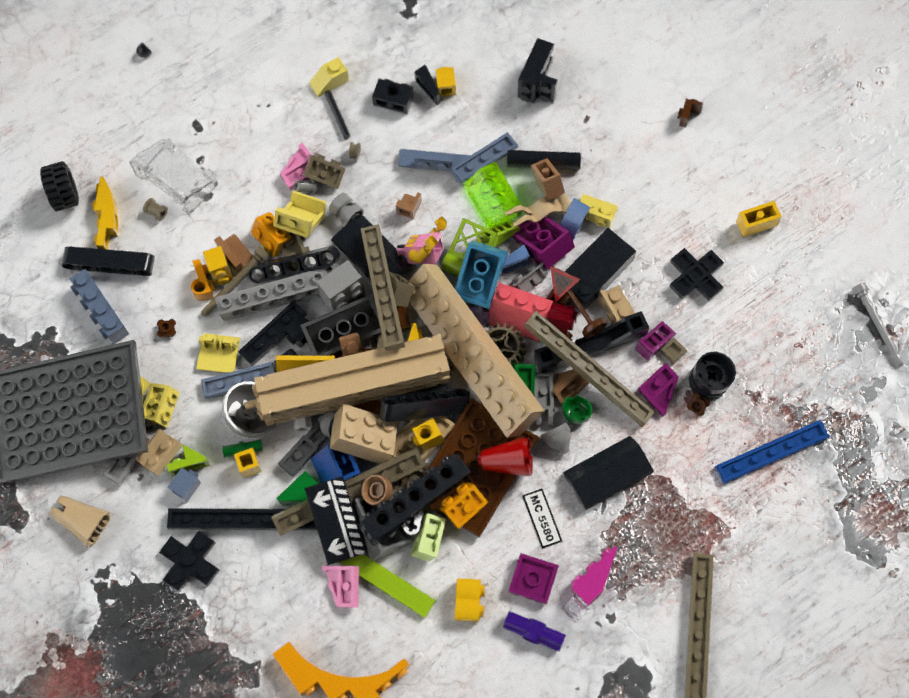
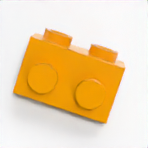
[251,212,292,258]

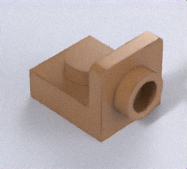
[339,333,362,357]

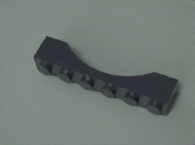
[534,311,649,373]

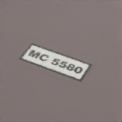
[522,489,563,549]

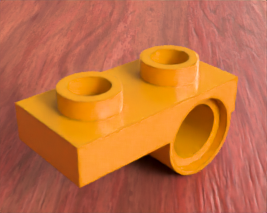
[191,259,215,301]

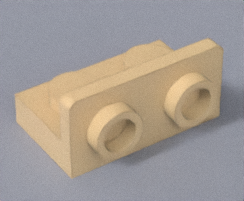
[597,285,635,324]
[135,429,182,476]

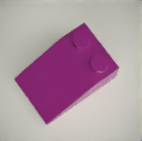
[511,214,575,270]

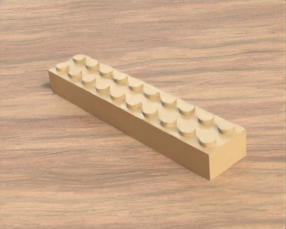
[409,264,545,438]

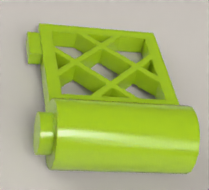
[441,218,499,277]

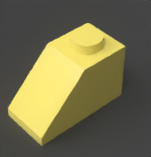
[309,57,349,97]

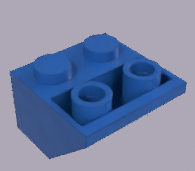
[311,445,361,482]

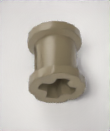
[143,198,168,221]

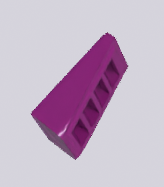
[635,321,677,361]

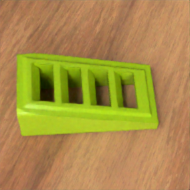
[479,219,521,247]

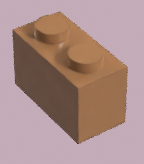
[531,158,565,200]

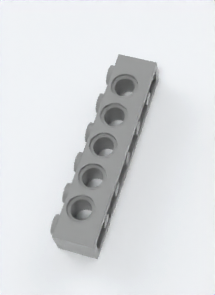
[215,268,328,321]

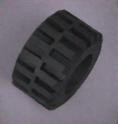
[40,161,79,212]

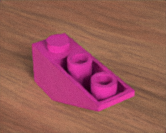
[570,546,617,608]

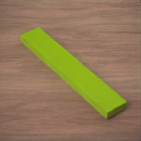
[338,554,436,618]

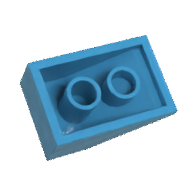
[455,240,508,309]

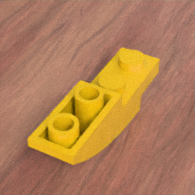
[93,177,119,249]

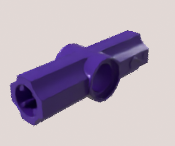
[502,611,566,652]

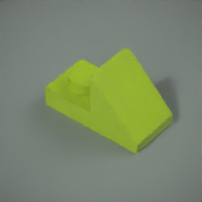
[166,445,210,476]

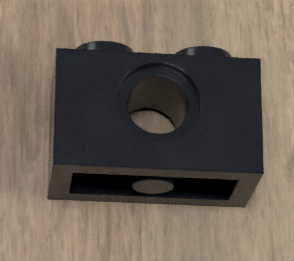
[372,78,414,114]

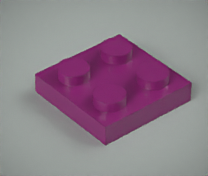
[508,553,559,605]

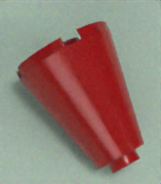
[478,437,533,477]

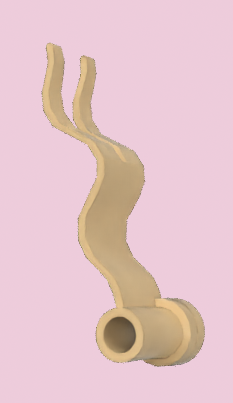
[505,193,572,227]

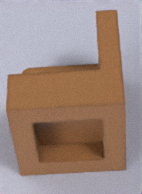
[395,192,422,219]

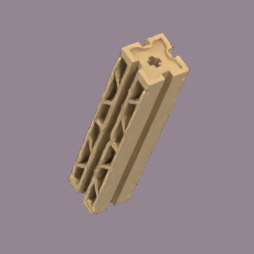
[244,334,450,426]

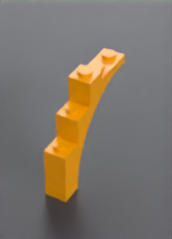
[273,642,410,698]

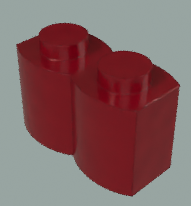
[546,303,578,334]

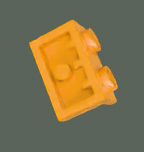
[439,482,488,529]

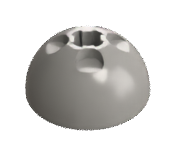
[222,381,277,438]

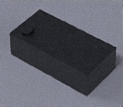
[565,228,636,310]

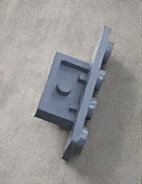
[398,149,471,171]

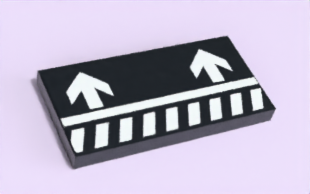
[304,476,366,565]

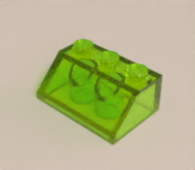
[463,161,522,228]

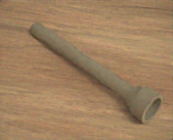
[201,246,270,317]

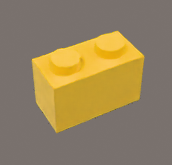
[736,201,782,237]
[203,246,233,285]

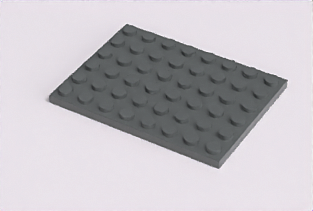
[0,340,149,485]

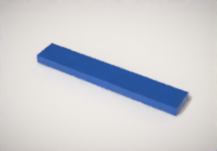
[715,420,830,485]

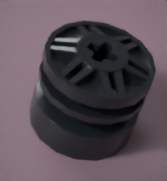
[688,351,736,400]

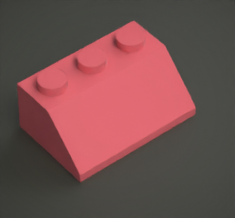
[486,283,553,342]

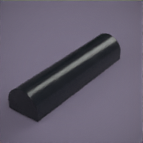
[507,150,581,170]

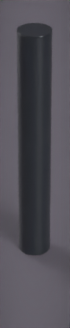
[324,91,351,139]

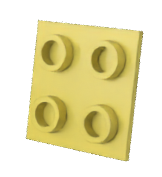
[196,333,241,373]

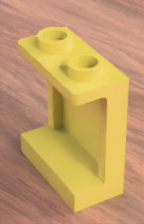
[273,191,327,238]

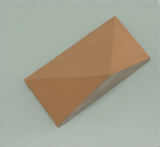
[552,369,589,406]

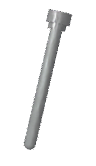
[851,282,904,367]

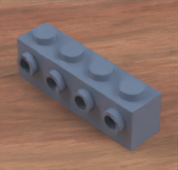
[70,269,129,344]

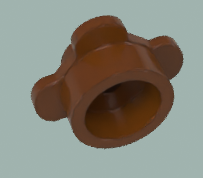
[157,319,176,338]
[687,393,710,416]

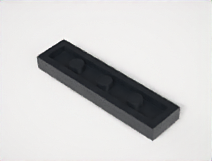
[238,300,307,366]

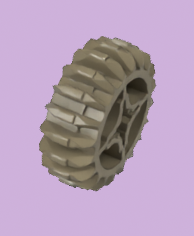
[485,323,526,364]

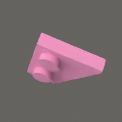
[280,143,311,191]
[322,565,359,608]

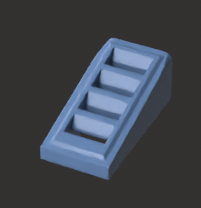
[501,245,530,275]

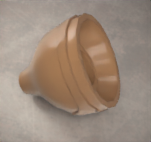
[362,475,393,505]

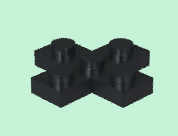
[669,248,724,301]
[159,531,220,592]

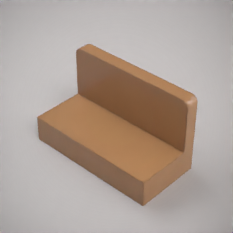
[214,234,253,273]

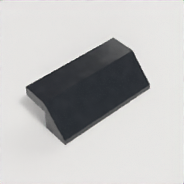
[331,216,413,281]
[563,436,654,510]

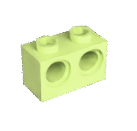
[411,513,446,562]

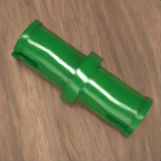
[222,439,263,458]

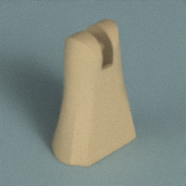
[49,495,110,547]

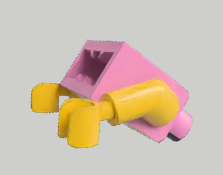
[397,216,447,264]

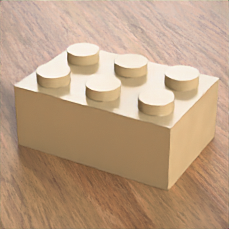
[330,404,398,464]

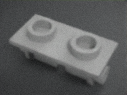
[510,262,548,292]

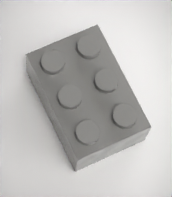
[317,260,366,312]

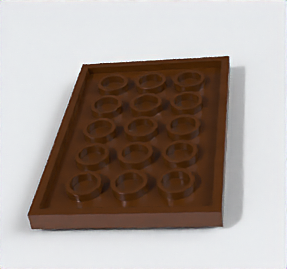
[411,398,539,538]

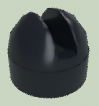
[136,42,152,58]

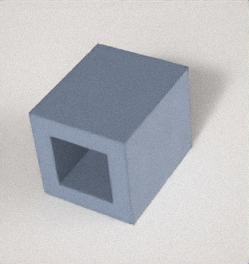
[168,468,201,502]

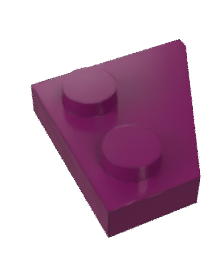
[637,363,679,417]

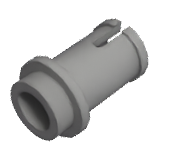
[294,179,319,193]

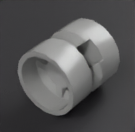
[329,193,364,225]

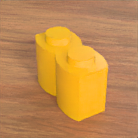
[455,578,485,622]

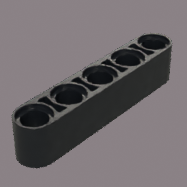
[61,246,155,276]
[248,246,340,283]
[379,388,470,422]

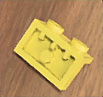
[580,194,618,228]
[143,383,180,428]

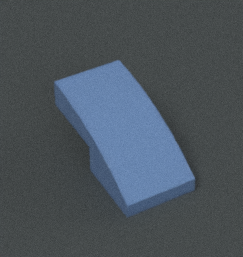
[560,198,591,241]

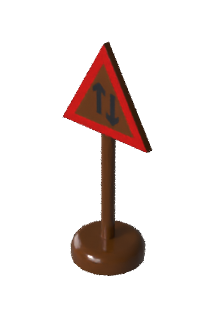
[550,266,607,339]

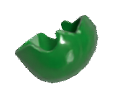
[562,395,592,424]

